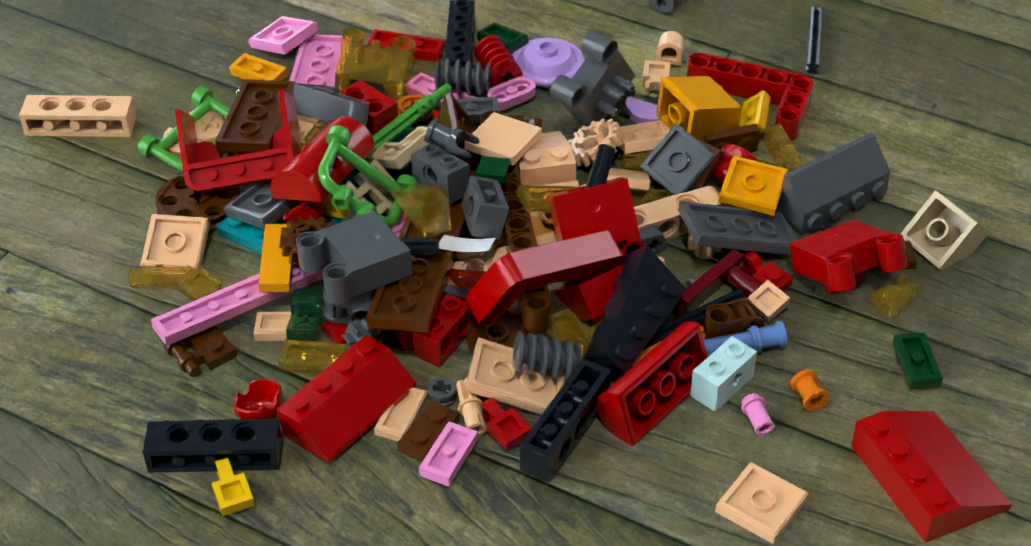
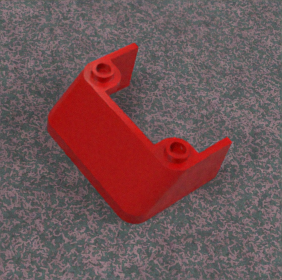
[175,90,301,192]

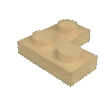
[366,126,432,170]

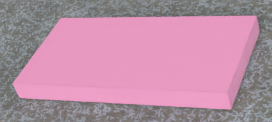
[289,34,353,92]

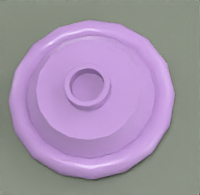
[512,37,585,88]

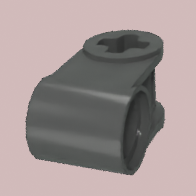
[323,289,377,325]

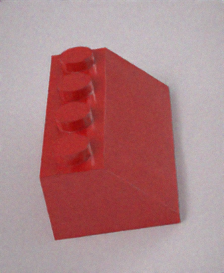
[277,335,417,463]

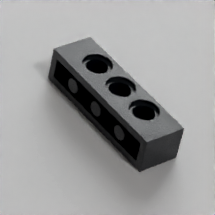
[444,0,476,86]
[520,359,611,483]
[143,418,283,473]

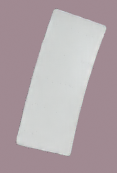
[439,235,496,252]

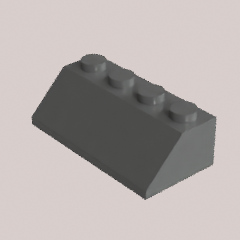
[779,132,890,236]

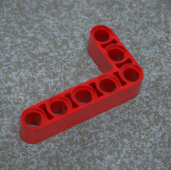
[687,53,814,142]
[465,230,625,326]

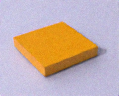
[718,155,788,216]

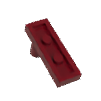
[673,249,762,317]

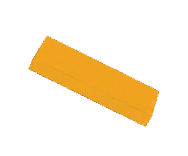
[258,224,292,292]

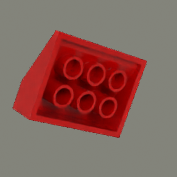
[851,411,1012,543]

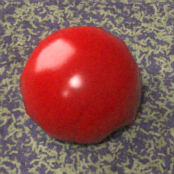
[234,379,283,419]

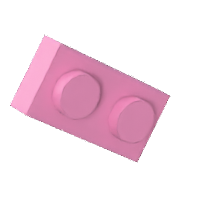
[419,421,478,487]

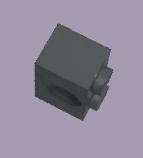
[411,144,470,205]
[461,176,509,240]

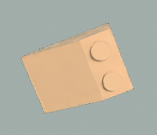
[516,131,576,187]

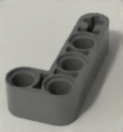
[293,83,370,127]

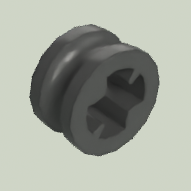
[428,377,457,407]

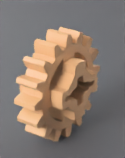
[568,118,625,167]

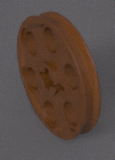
[155,174,240,230]

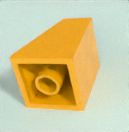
[656,76,742,142]

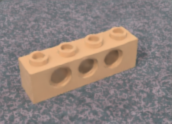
[19,95,137,137]

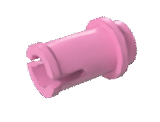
[741,393,775,436]

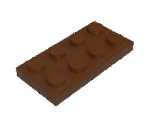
[215,79,295,152]

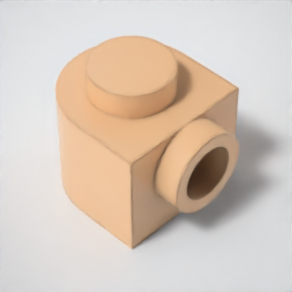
[656,31,685,66]

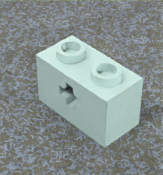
[690,336,757,412]

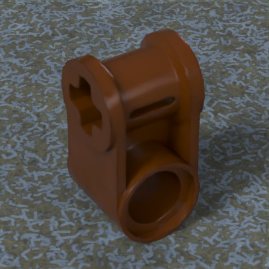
[703,298,765,339]

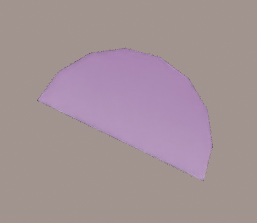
[625,96,660,124]

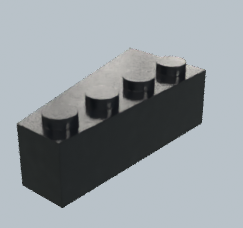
[584,246,687,378]

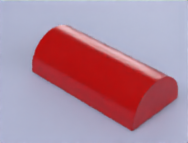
[270,117,375,202]
[597,321,707,446]

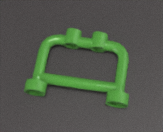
[137,85,230,172]
[318,125,419,228]

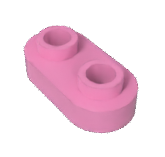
[487,77,535,111]

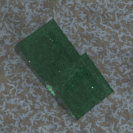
[286,289,325,341]

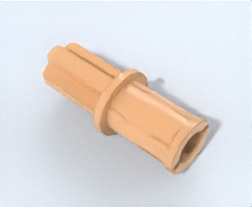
[456,378,487,436]

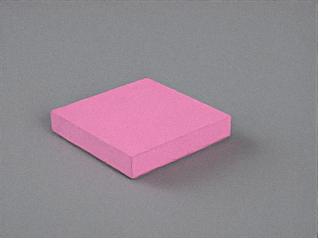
[248,16,319,55]

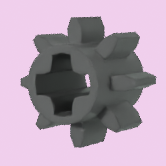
[342,318,383,350]

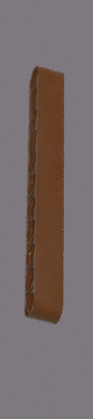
[480,111,551,333]

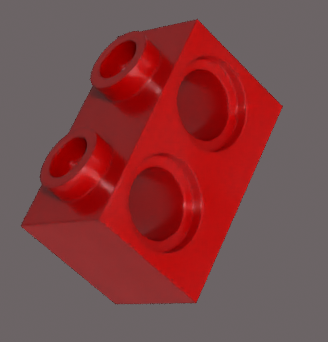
[339,80,398,136]
[412,293,473,368]

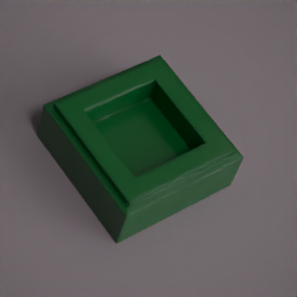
[476,156,510,184]

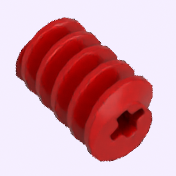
[474,35,523,87]

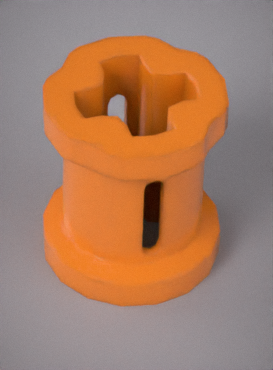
[790,369,830,412]

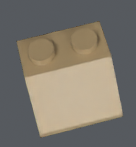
[901,190,991,270]

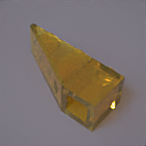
[391,183,451,237]

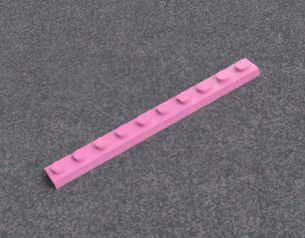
[151,211,409,346]

